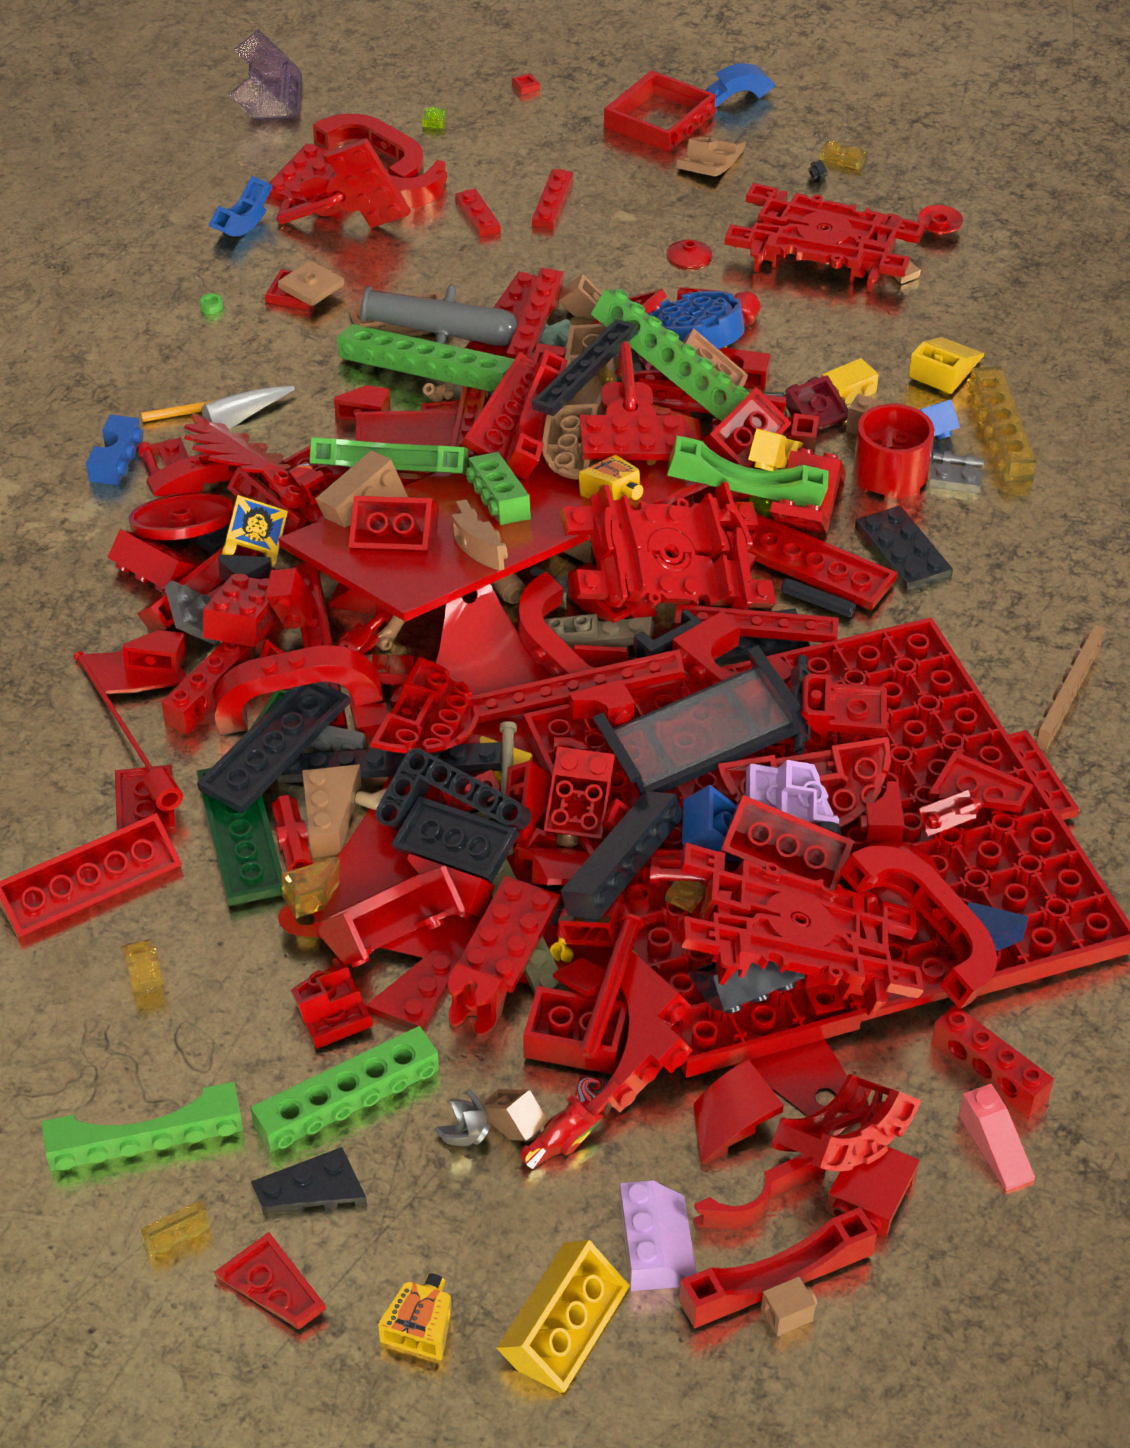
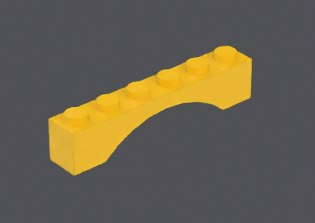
[748,429,803,471]

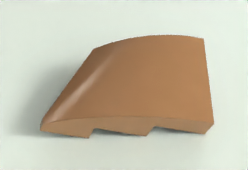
[676,136,746,176]

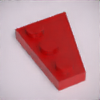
[928,751,1033,813]
[366,949,459,1030]
[214,1232,327,1329]

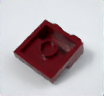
[783,375,849,431]

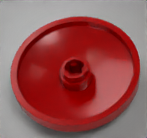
[129,493,233,540]

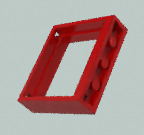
[604,70,716,152]

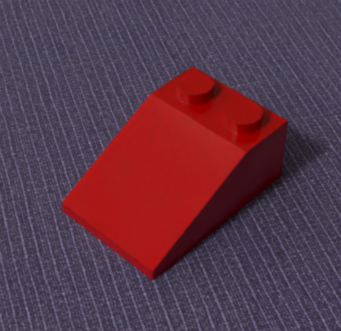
[702,387,791,468]

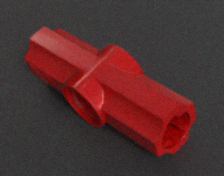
[272,795,313,877]

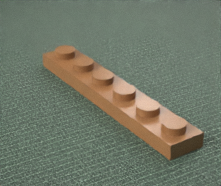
[1034,625,1105,752]

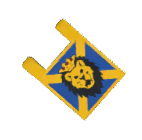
[222,495,288,570]

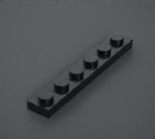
[532,319,637,416]

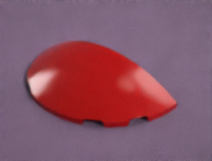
[370,657,479,753]
[717,737,890,828]

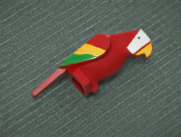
[519,1081,621,1169]

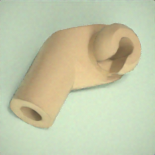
[355,789,387,810]

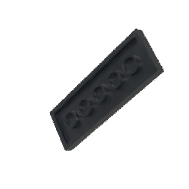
[197,682,350,814]

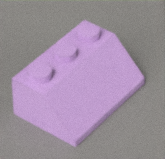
[619,1180,696,1291]

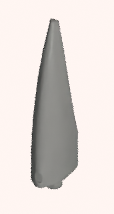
[202,386,295,428]

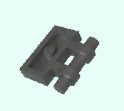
[929,451,984,493]

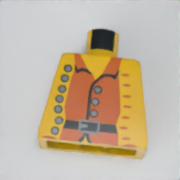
[579,455,643,500]
[378,1273,452,1360]

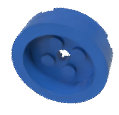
[648,291,745,354]

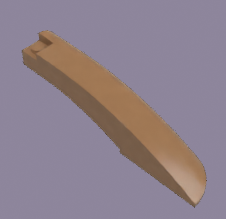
[542,324,619,480]

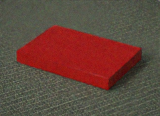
[115,764,176,835]

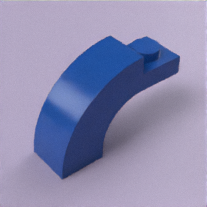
[705,63,776,107]
[208,175,273,237]

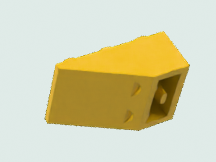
[908,337,984,394]

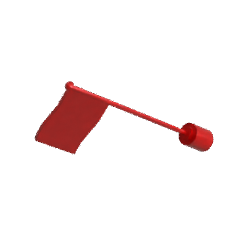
[74,650,187,811]

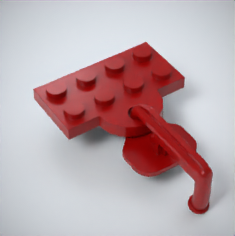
[276,138,411,228]
[579,341,685,460]

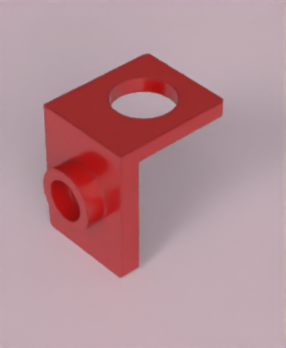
[803,974,845,1015]

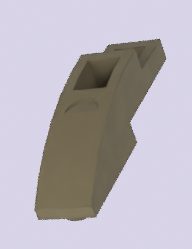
[544,614,654,650]

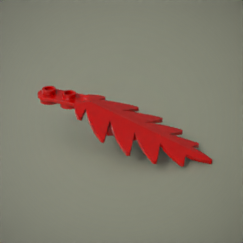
[184,413,306,508]

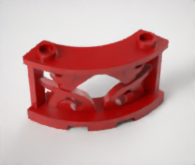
[771,1074,921,1171]

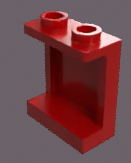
[826,1146,920,1237]

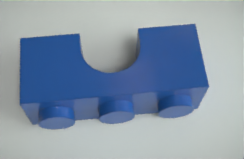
[86,414,143,485]

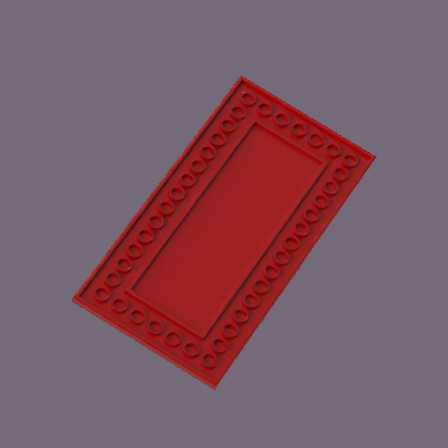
[278,438,711,622]

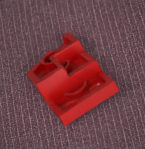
[518,847,591,885]
[291,956,374,1049]
[693,1059,784,1166]

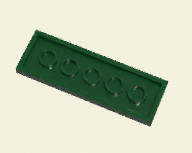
[196,768,287,906]

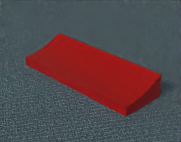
[0,813,182,940]

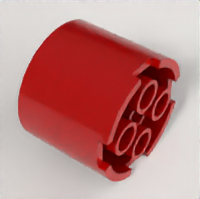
[852,404,935,499]

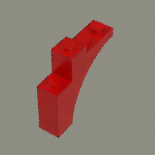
[599,952,693,1113]

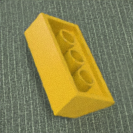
[496,1240,630,1393]

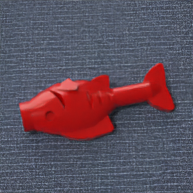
[335,605,393,654]

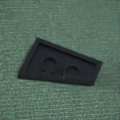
[251,1147,367,1214]

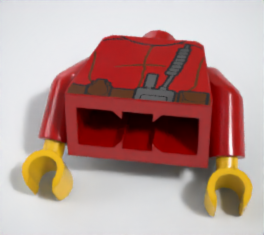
[550,893,638,963]

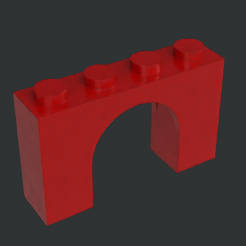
[672,611,793,717]

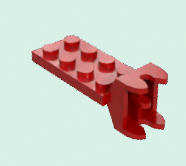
[448,876,560,1037]

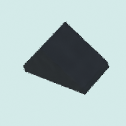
[218,554,272,582]

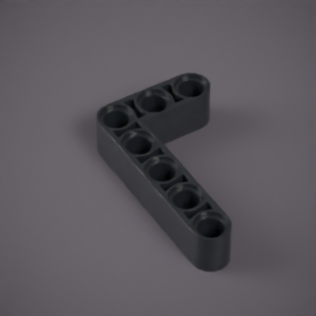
[376,748,532,831]

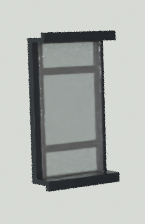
[593,645,801,796]

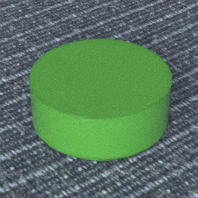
[199,293,223,314]

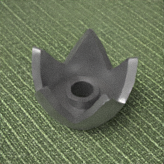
[434,1088,490,1146]

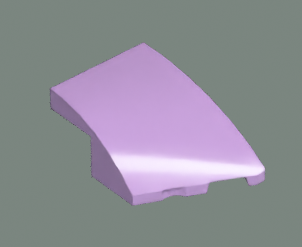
[746,760,839,824]

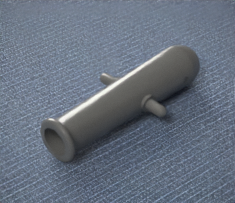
[360,285,518,347]

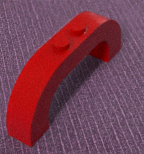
[313,113,424,178]
[517,571,637,678]
[215,645,383,735]
[840,846,997,1009]

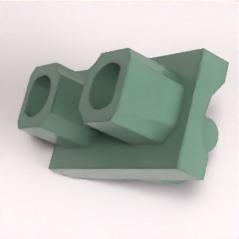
[540,319,571,348]

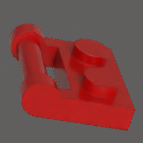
[137,437,189,477]
[650,849,709,885]

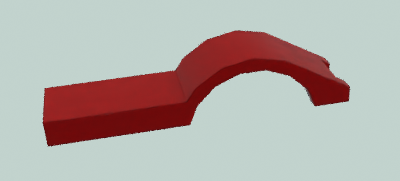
[693,1154,826,1230]

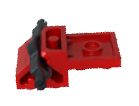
[770,655,887,755]

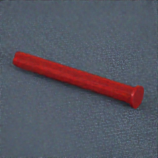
[579,914,644,1059]

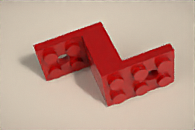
[770,448,846,534]

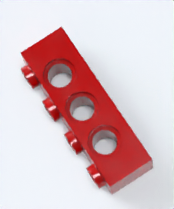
[161,642,253,735]
[931,1005,1054,1118]

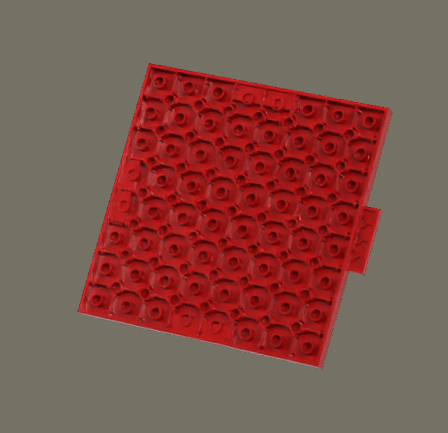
[523,617,1130,1078]

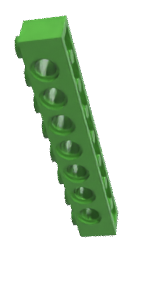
[591,288,749,421]
[337,324,515,392]

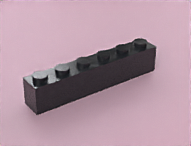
[561,791,682,920]

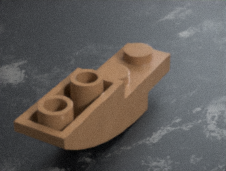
[452,500,508,571]

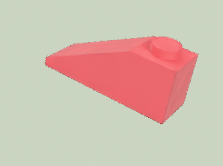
[958,1084,1035,1191]

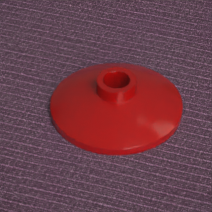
[918,205,963,234]
[667,239,712,269]

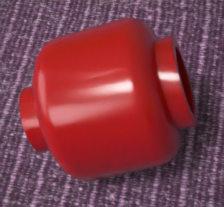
[733,291,761,326]

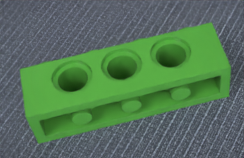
[466,452,531,525]

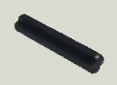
[781,578,856,618]

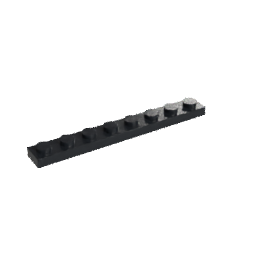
[277,742,502,783]

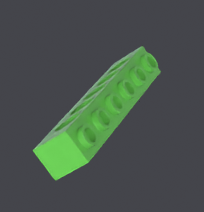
[250,1026,439,1153]

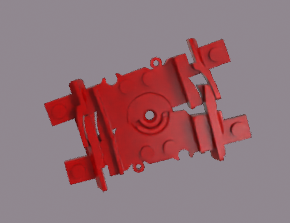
[724,183,925,293]
[559,482,776,610]
[680,843,924,1017]

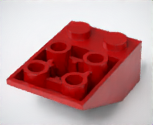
[544,747,616,840]

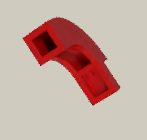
[390,160,447,208]

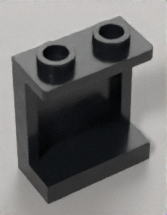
[633,609,702,671]

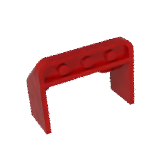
[313,866,465,968]

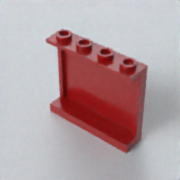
[355,410,455,478]

